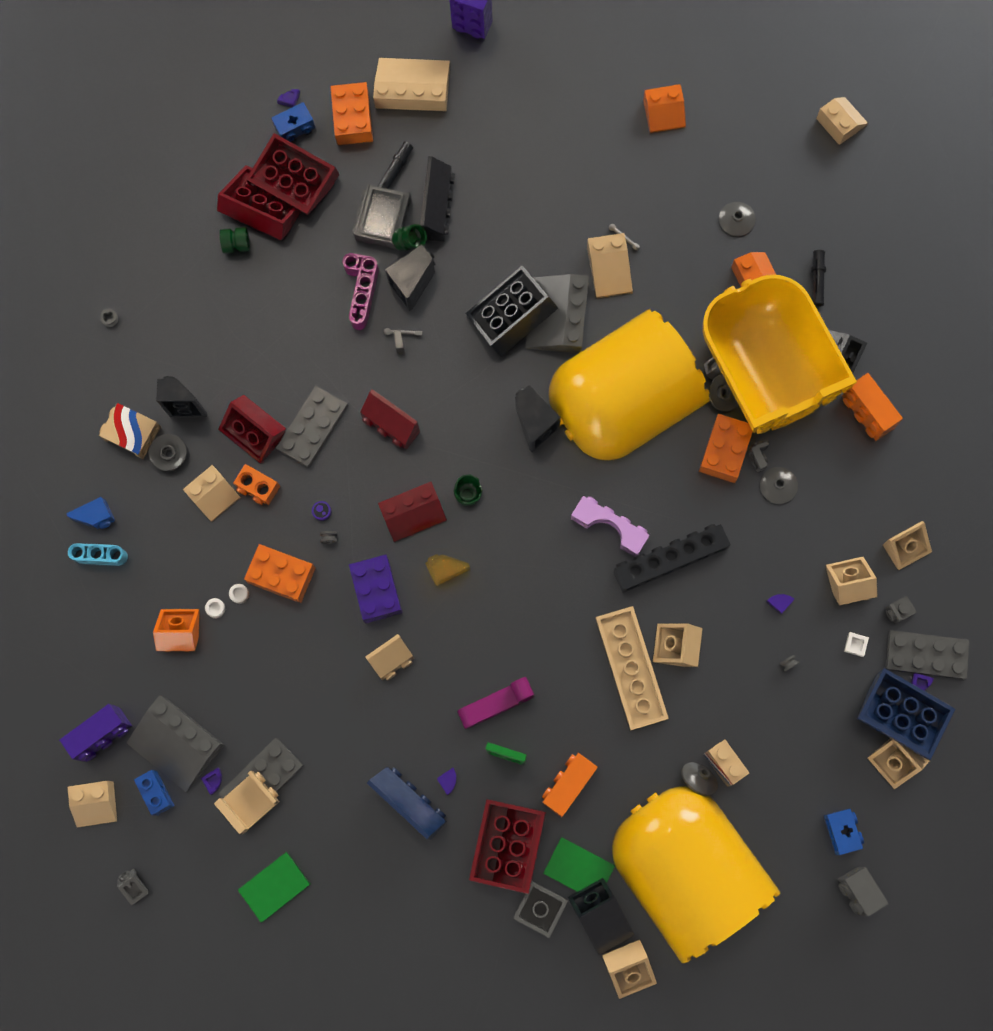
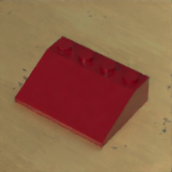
[246,133,340,215]
[217,165,301,240]
[469,799,546,894]

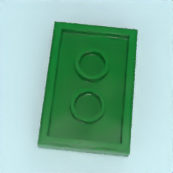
[485,742,527,766]
[543,837,615,892]
[238,852,311,923]

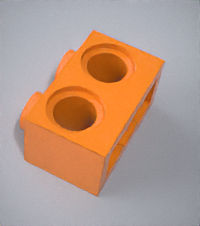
[233,464,281,506]

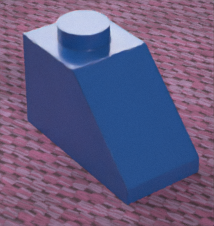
[66,497,115,529]

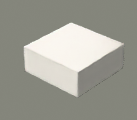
[844,632,869,657]

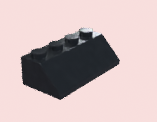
[420,156,455,241]

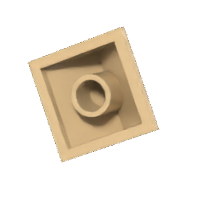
[883,521,932,570]

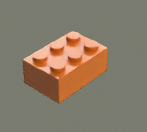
[331,82,373,145]
[842,373,903,441]
[699,414,753,483]
[244,544,316,603]
[542,752,598,818]

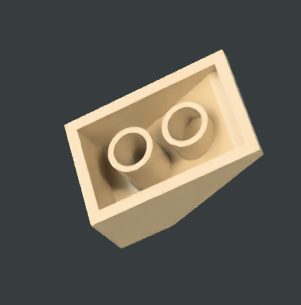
[587,233,633,298]

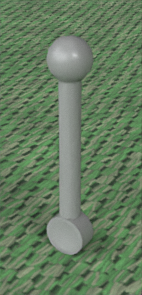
[609,224,640,250]
[384,328,422,335]

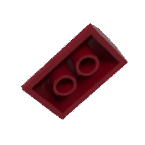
[360,389,420,449]
[218,395,286,464]
[378,481,447,542]

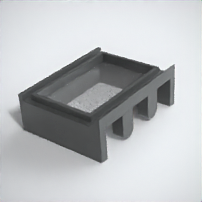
[352,184,412,250]

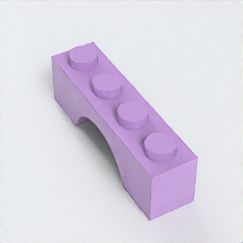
[571,496,650,557]

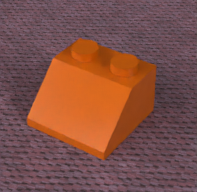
[643,84,686,133]
[731,252,776,287]
[153,609,200,652]

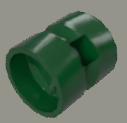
[392,224,427,252]
[220,227,250,253]

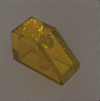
[425,554,471,586]

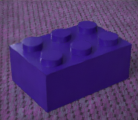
[449,0,493,39]
[349,554,403,624]
[59,704,132,762]

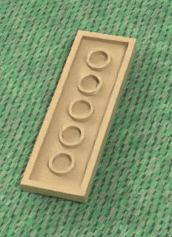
[595,606,669,731]

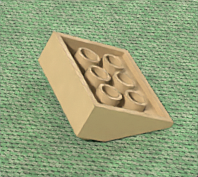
[373,58,450,111]

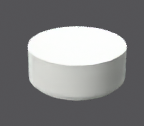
[229,584,249,604]
[205,598,226,618]

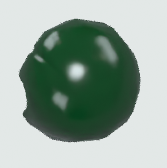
[453,474,483,506]

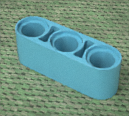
[68,543,128,566]

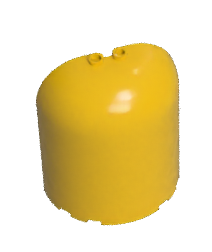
[703,275,857,434]
[549,309,710,460]
[612,786,780,963]

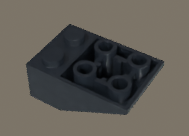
[829,330,867,374]

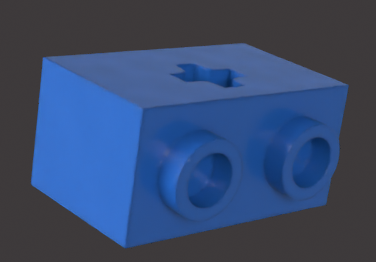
[271,102,316,142]
[134,770,175,816]
[824,809,864,855]

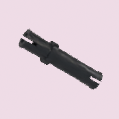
[377,141,414,189]
[811,250,826,307]

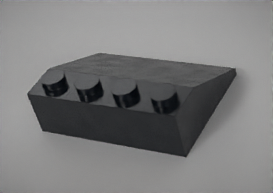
[466,265,558,357]

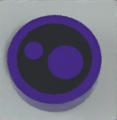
[312,501,332,521]

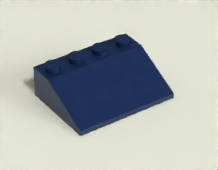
[857,668,955,761]
[367,767,447,840]

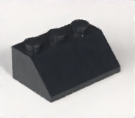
[156,376,207,417]

